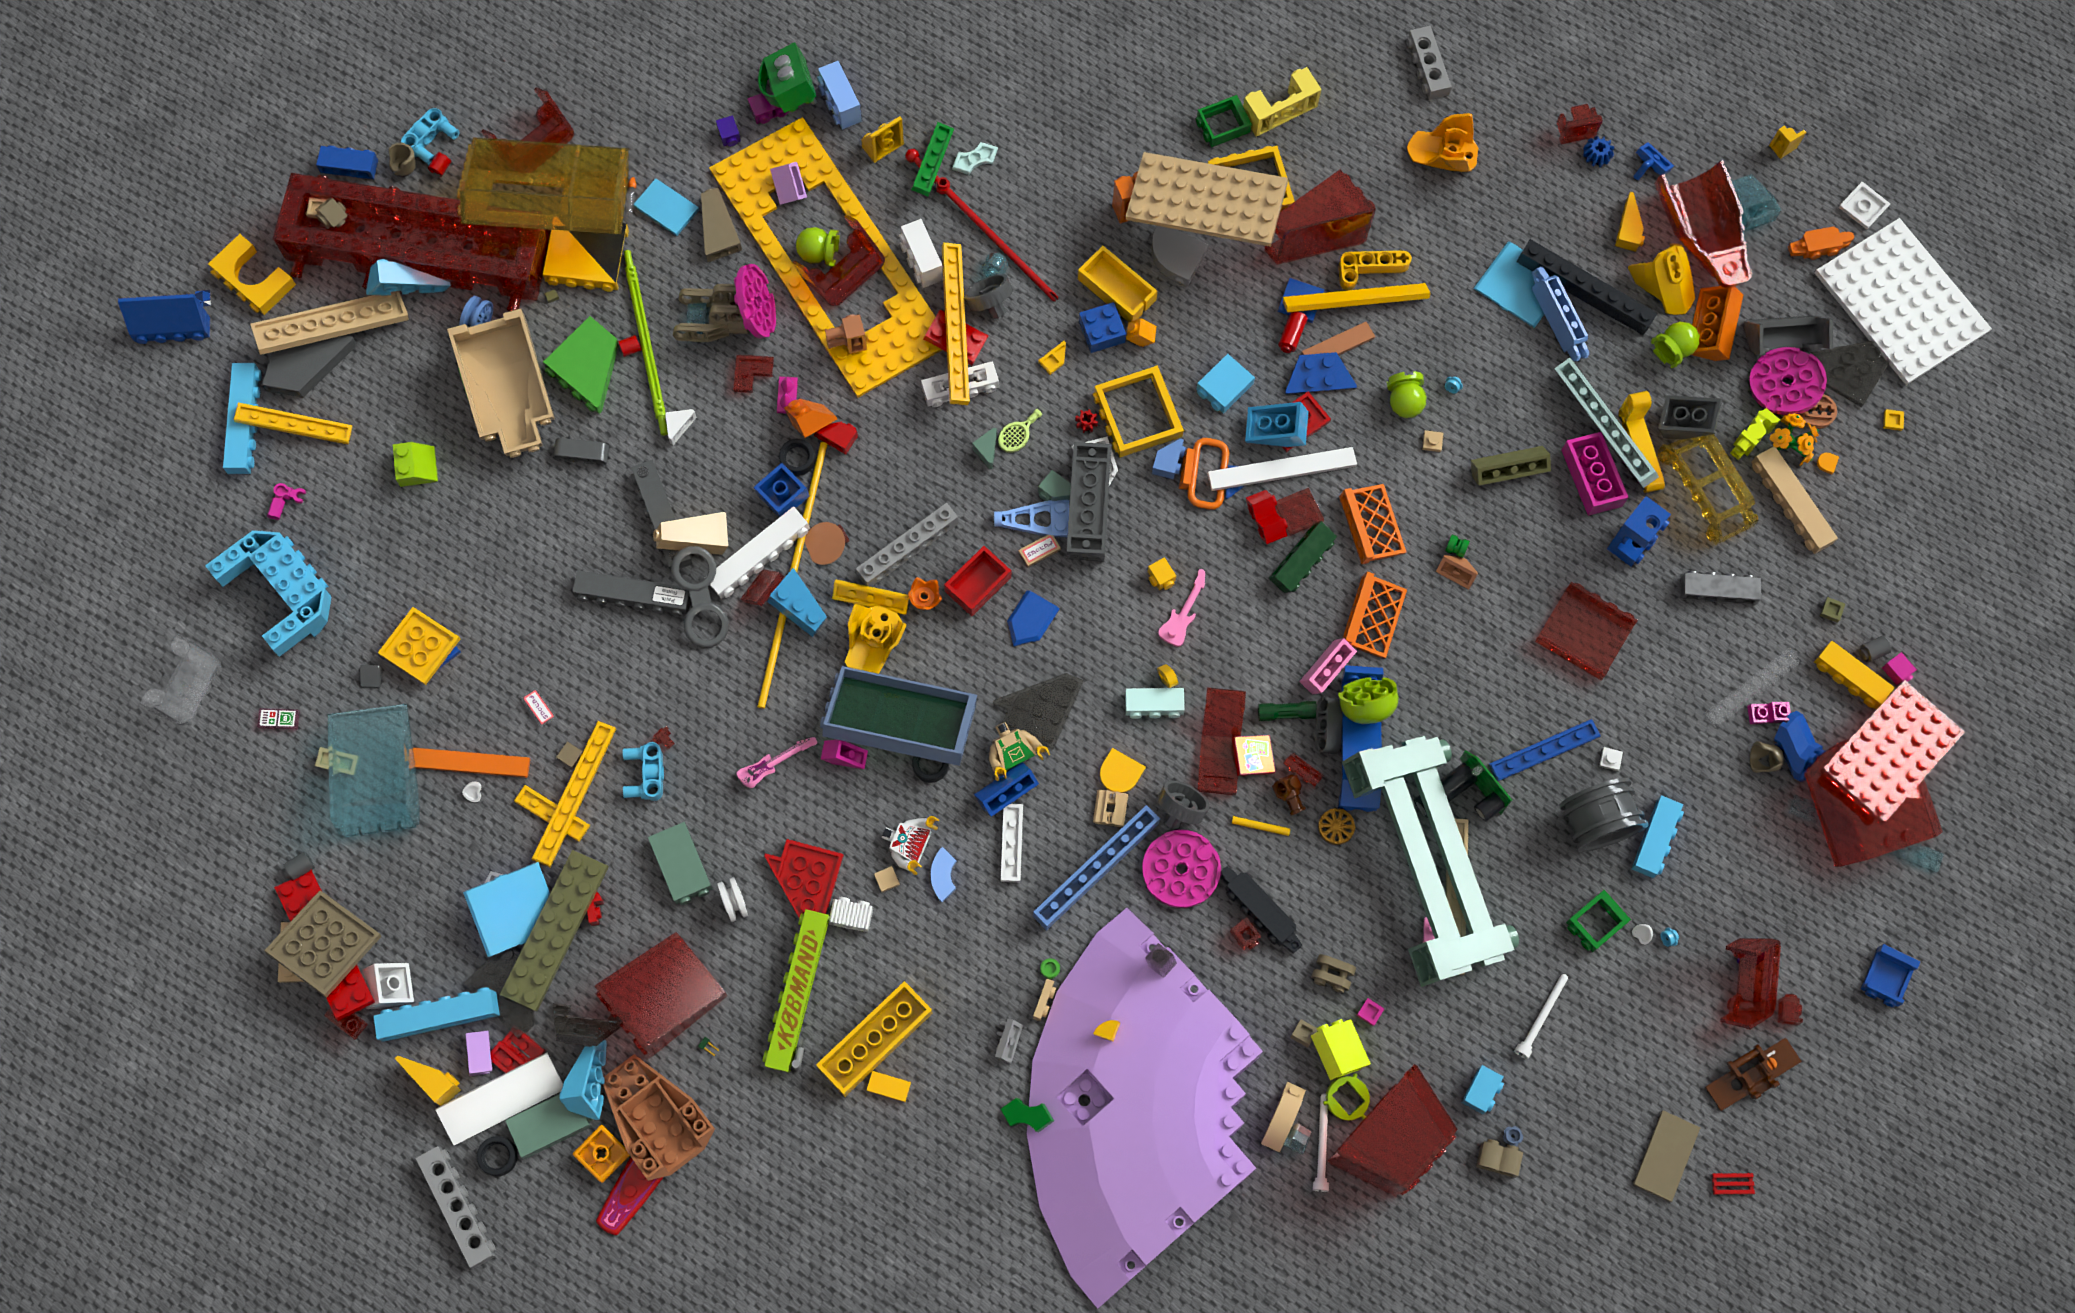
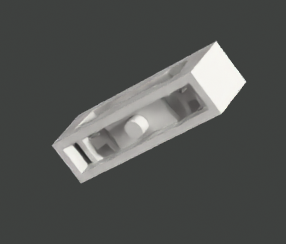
[921,361,999,407]

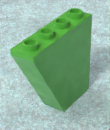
[543,316,619,414]

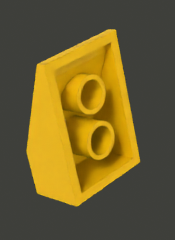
[861,116,904,163]
[395,1056,461,1106]

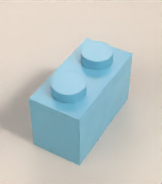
[1461,1065,1504,1114]

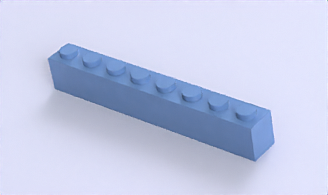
[1033,805,1160,931]

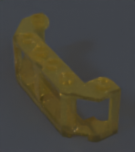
[1658,434,1759,545]

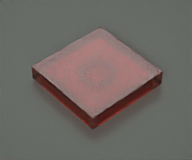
[1276,488,1324,536]
[740,569,784,606]

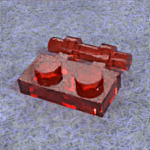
[1283,753,1324,786]

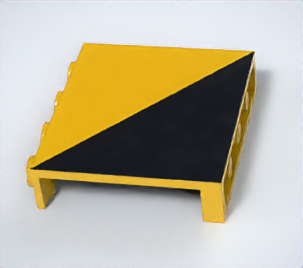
[543,215,629,292]

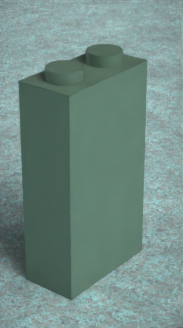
[648,822,713,905]
[505,1094,593,1159]

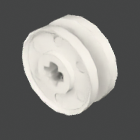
[717,877,748,922]

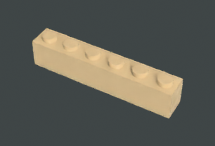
[1752,446,1838,554]

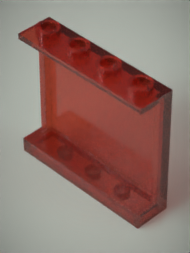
[1535,582,1638,681]

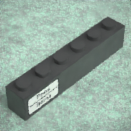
[572,570,690,617]

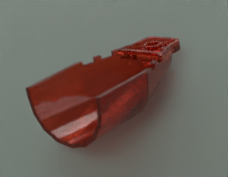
[1654,160,1752,288]

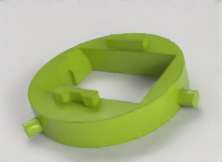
[1323,1073,1370,1120]

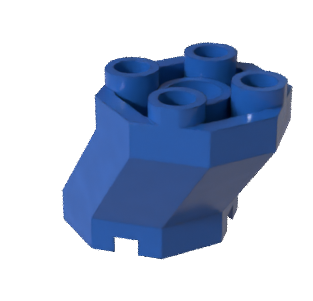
[1774,711,1826,782]

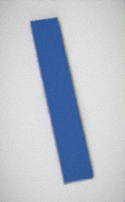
[1489,719,1601,781]

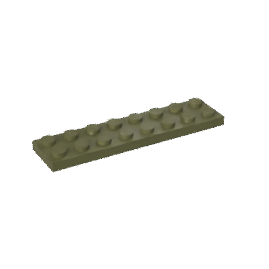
[500,850,609,1012]

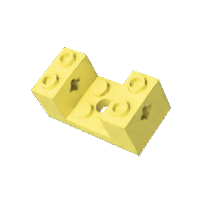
[1243,67,1322,137]

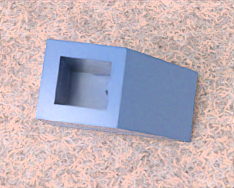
[1152,439,1186,479]

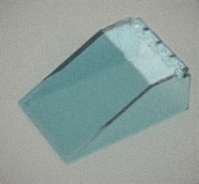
[328,704,420,837]

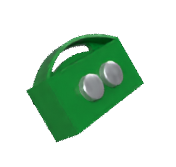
[758,42,817,113]

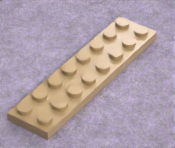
[250,291,409,355]

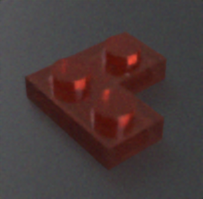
[733,355,774,393]

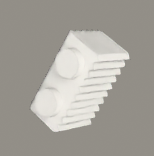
[829,897,873,932]

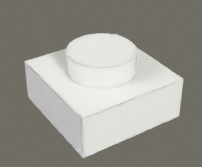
[1599,747,1623,771]

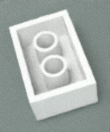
[899,219,943,288]

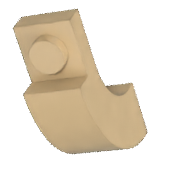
[1261,1082,1306,1152]

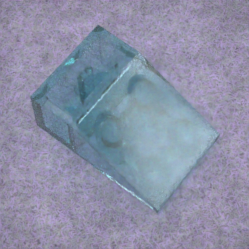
[1719,174,1782,232]

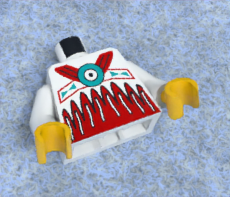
[882,816,939,875]

